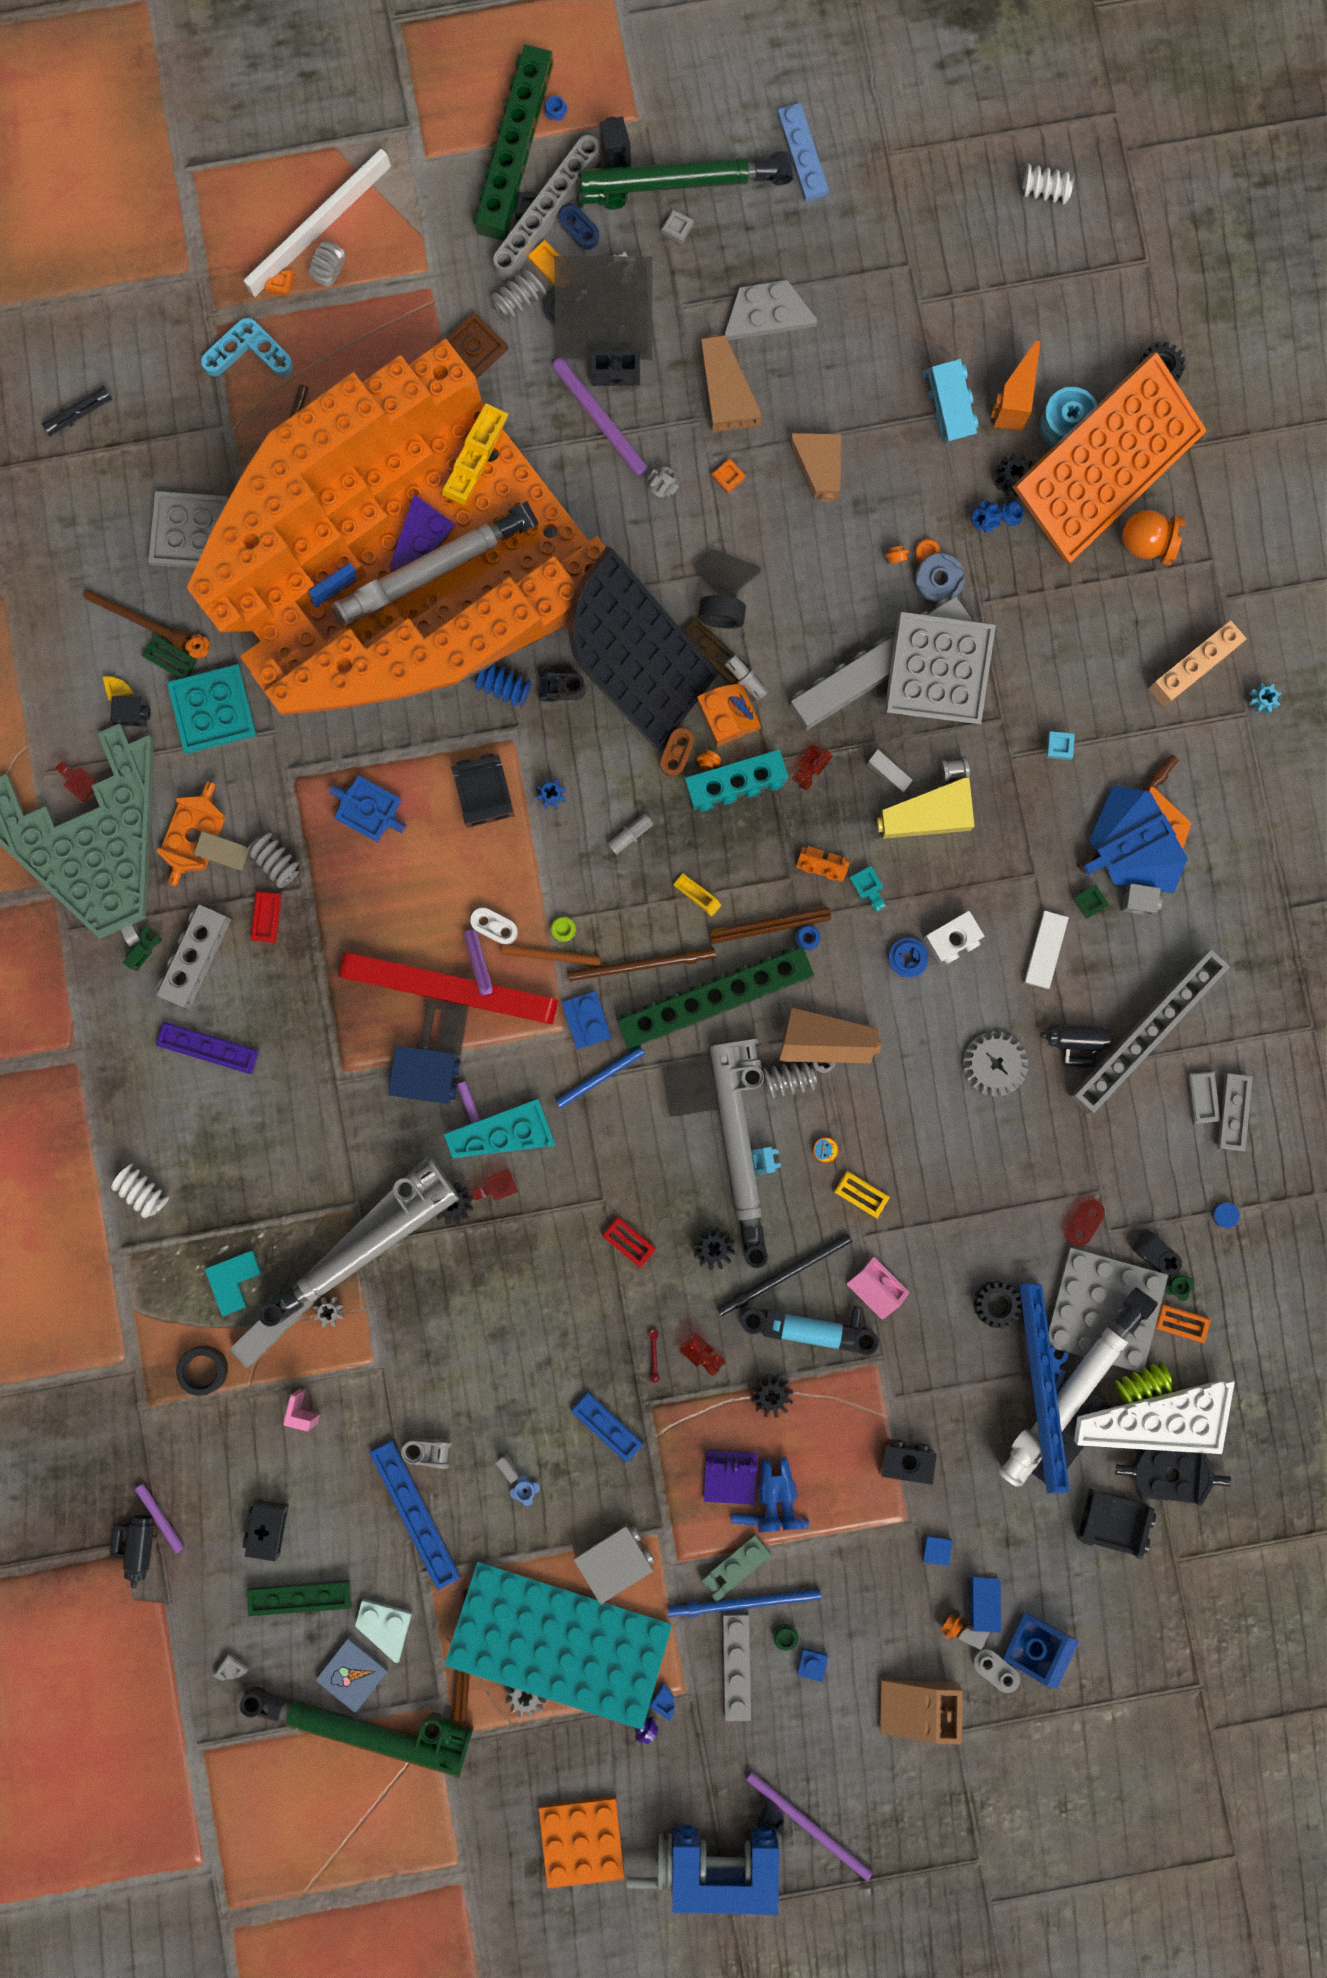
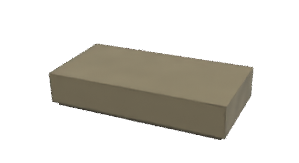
[193,831,248,871]

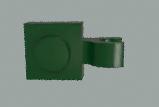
[123,927,162,971]

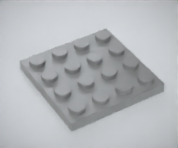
[884,612,996,724]
[1048,1247,1168,1373]

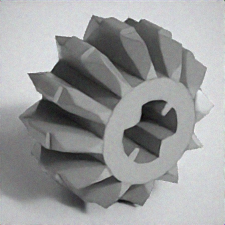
[309,241,345,287]
[505,1686,548,1718]

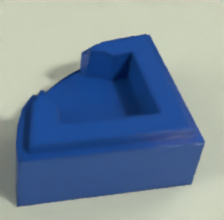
[649,1682,674,1721]

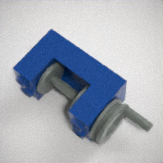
[627,1825,779,1915]

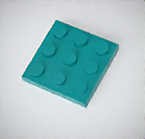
[167,664,258,755]

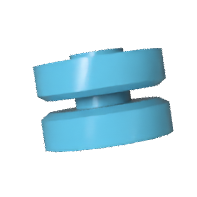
[1039,387,1098,448]

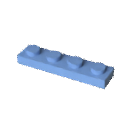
[777,103,829,202]

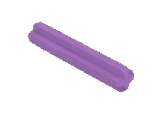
[464,929,493,996]

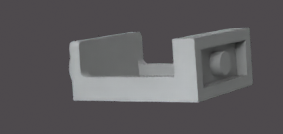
[574,1522,655,1604]

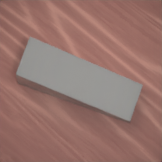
[867,750,913,793]

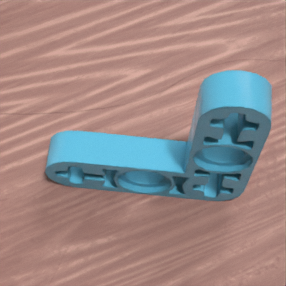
[201,318,293,377]

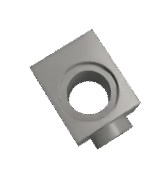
[1122,884,1163,916]

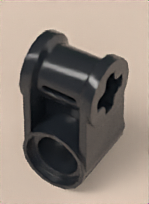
[539,673,586,702]
[1131,1229,1182,1275]

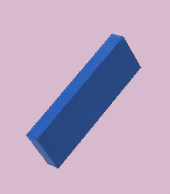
[571,1391,644,1463]

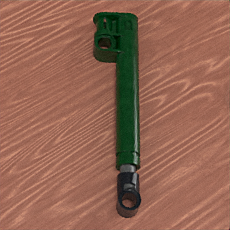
[576,151,793,210]
[239,1686,474,1778]

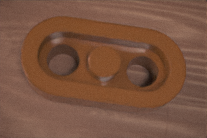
[660,728,694,777]

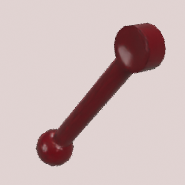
[649,1329,660,1383]

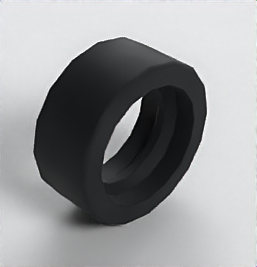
[698,595,746,629]
[176,1346,228,1396]

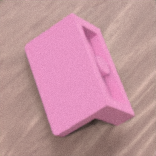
[847,1257,910,1319]
[283,1388,320,1431]

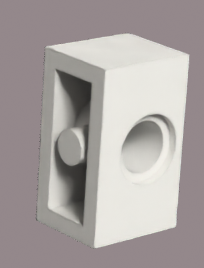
[923,911,985,964]

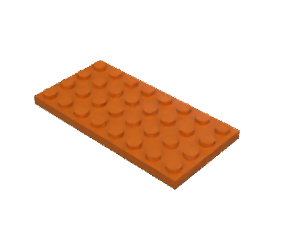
[1012,352,1207,563]

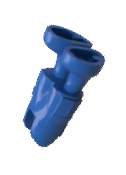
[757,1457,806,1533]

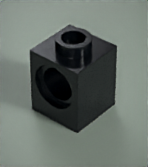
[110,696,151,727]

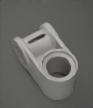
[401,1437,452,1469]

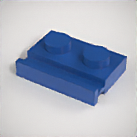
[562,991,612,1050]

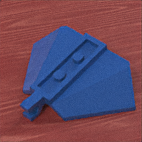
[1083,785,1188,893]

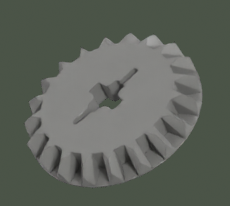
[963,1032,1028,1096]

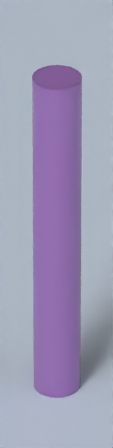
[457,1081,484,1155]
[135,1483,185,1553]

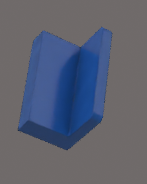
[969,1577,1001,1632]

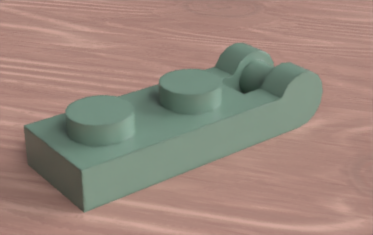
[700,1534,771,1601]

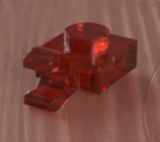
[792,744,833,790]
[55,761,98,803]
[472,1169,518,1201]
[678,1332,725,1376]

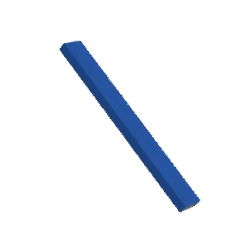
[1020,1283,1070,1493]

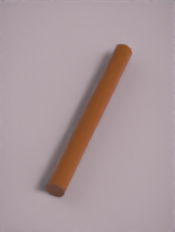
[501,945,601,966]

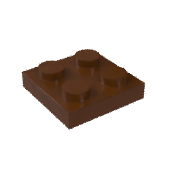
[446,312,508,380]

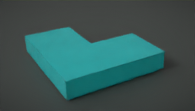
[205,1250,262,1316]

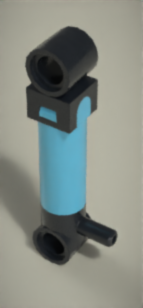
[740,1306,879,1355]

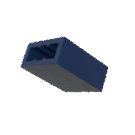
[388,1046,461,1105]

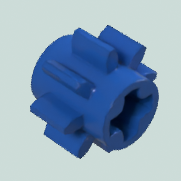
[971,501,1003,533]
[536,779,566,810]

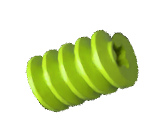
[1114,1360,1172,1404]

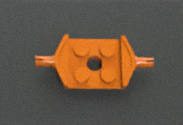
[157,781,226,887]

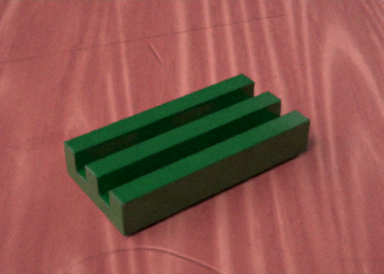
[141,635,197,679]

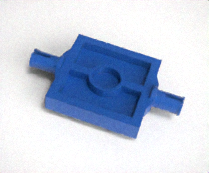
[329,775,407,843]

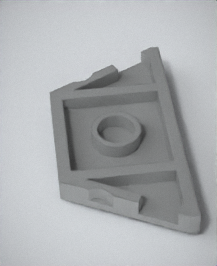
[725,280,817,341]

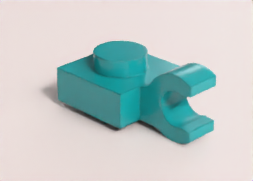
[849,866,886,913]

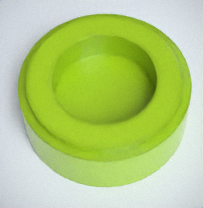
[551,917,576,942]

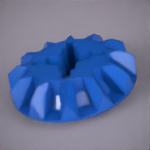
[888,938,929,978]

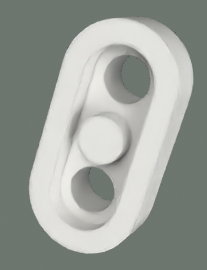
[470,908,518,945]

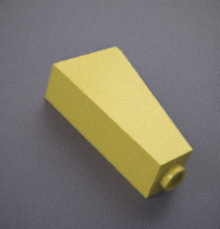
[877,778,974,839]

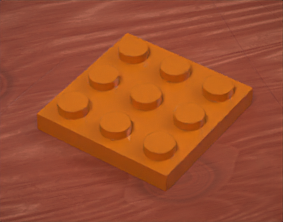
[539,1796,625,1888]

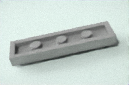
[723,1613,751,1721]

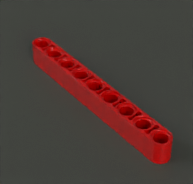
[337,952,559,1025]

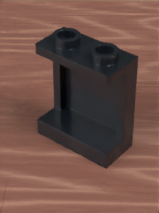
[451,753,515,828]
[1077,1488,1156,1559]

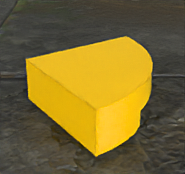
[102,676,134,702]

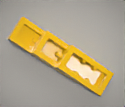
[442,403,508,505]

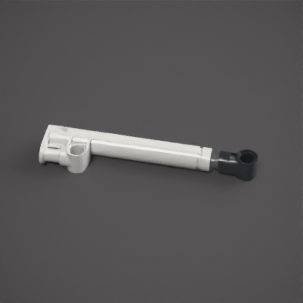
[996,1287,1158,1486]

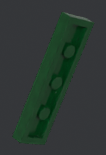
[247,1580,352,1616]

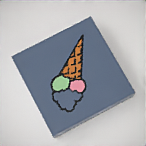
[315,1637,389,1713]

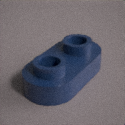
[559,205,599,250]

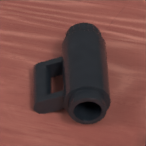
[1040,1024,1111,1068]
[110,1515,154,1588]

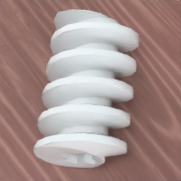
[1022,164,1076,205]
[111,1164,170,1218]

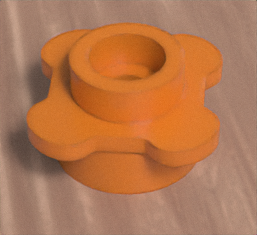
[940,1614,963,1640]

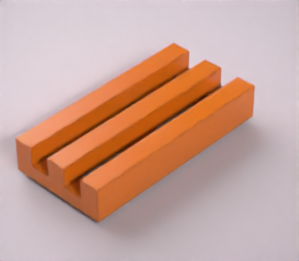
[1155,1304,1211,1343]

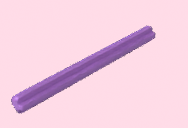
[552,357,647,476]

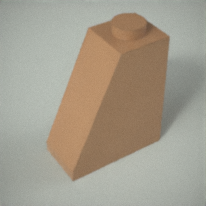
[791,433,841,503]

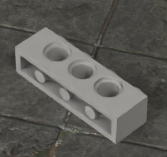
[156,905,232,1009]

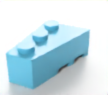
[922,359,979,443]

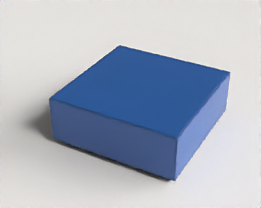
[923,1535,953,1566]

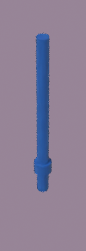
[668,1589,821,1617]

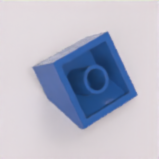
[1003,1613,1079,1688]

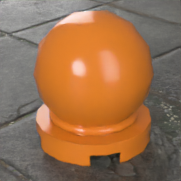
[1122,510,1185,566]

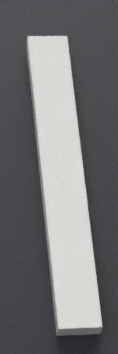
[244,149,391,297]

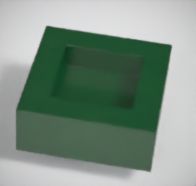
[1073,884,1109,919]

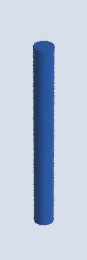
[556,1046,645,1108]

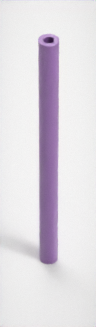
[745,1771,873,1881]

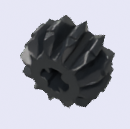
[994,454,1033,497]
[436,1182,474,1225]
[693,1227,735,1270]
[751,1374,793,1418]

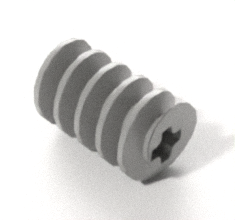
[491,270,546,323]
[247,832,299,888]
[763,1062,817,1098]

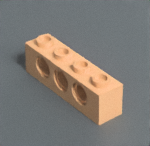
[1148,620,1247,707]

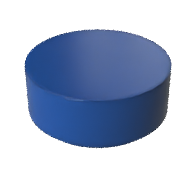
[1212,1202,1240,1228]

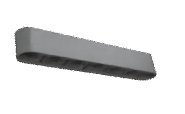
[493,135,600,281]

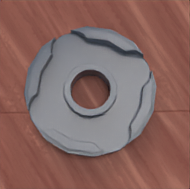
[915,553,964,603]

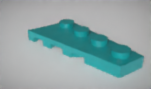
[443,1099,556,1158]

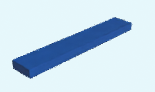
[369,1439,461,1591]

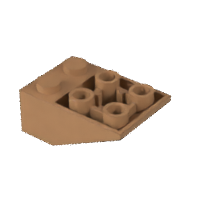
[880,1680,963,1744]

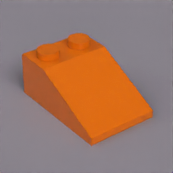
[991,340,1041,431]

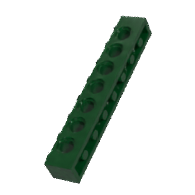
[473,44,554,241]
[617,946,814,1050]

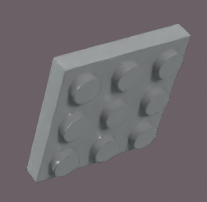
[148,491,229,568]

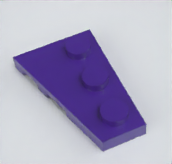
[389,494,455,572]

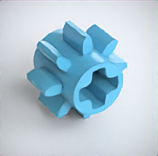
[1248,683,1281,715]

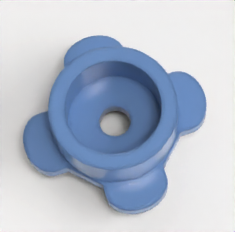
[510,1475,540,1506]

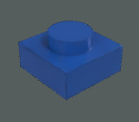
[797,1648,828,1682]

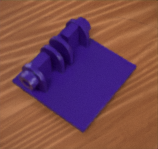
[704,1450,757,1505]

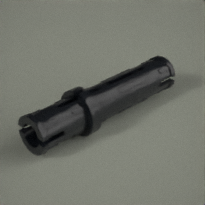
[41,386,113,437]

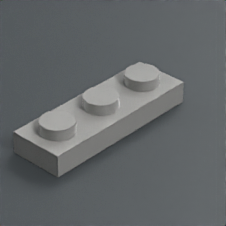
[1217,1074,1253,1152]

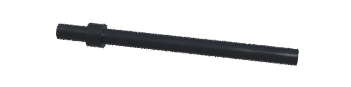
[717,1233,852,1317]

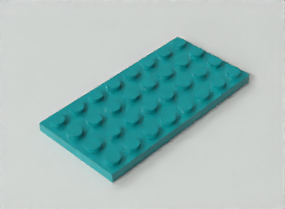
[444,1562,672,1730]

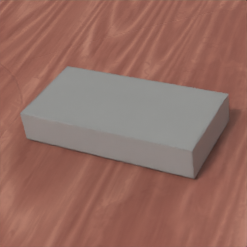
[1187,1072,1220,1124]

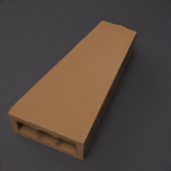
[701,334,761,432]
[780,1008,882,1063]

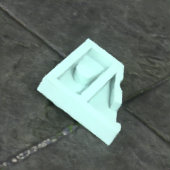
[355,1599,412,1663]

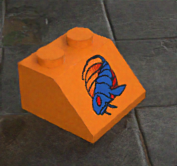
[697,684,761,748]

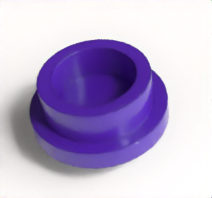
[635,1717,658,1744]

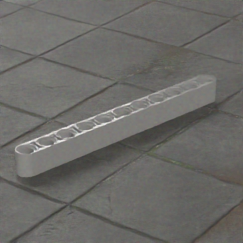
[229,1156,445,1369]

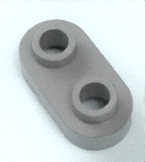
[973,1647,1020,1693]

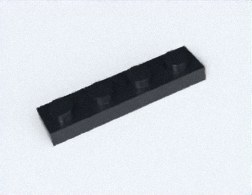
[1032,1392,1113,1484]

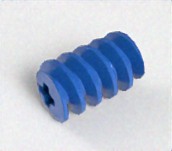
[475,663,531,708]

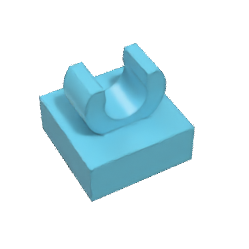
[1046,731,1075,760]
[751,1147,781,1175]

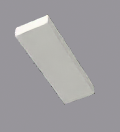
[1024,911,1069,989]

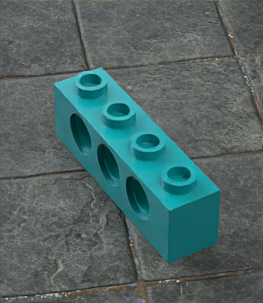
[685,749,789,812]

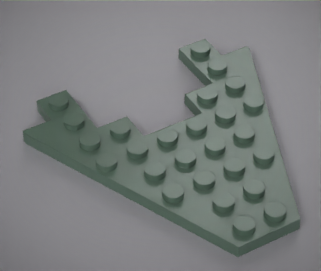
[0,723,154,939]

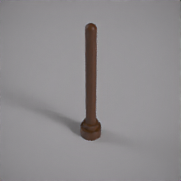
[83,590,192,651]

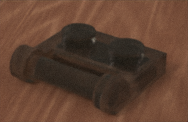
[417,999,469,1056]

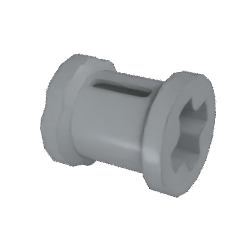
[940,756,970,782]

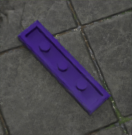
[155,1022,260,1075]

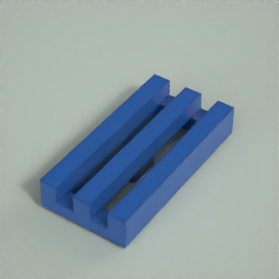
[308,563,357,608]

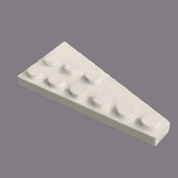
[1074,1378,1235,1454]

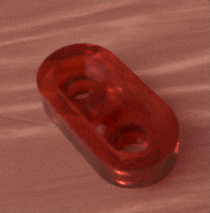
[1064,1200,1105,1247]

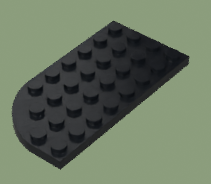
[568,546,718,750]

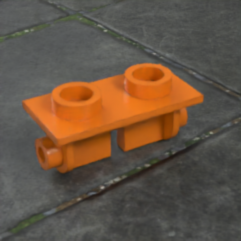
[796,846,850,882]

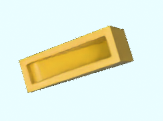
[673,873,721,917]

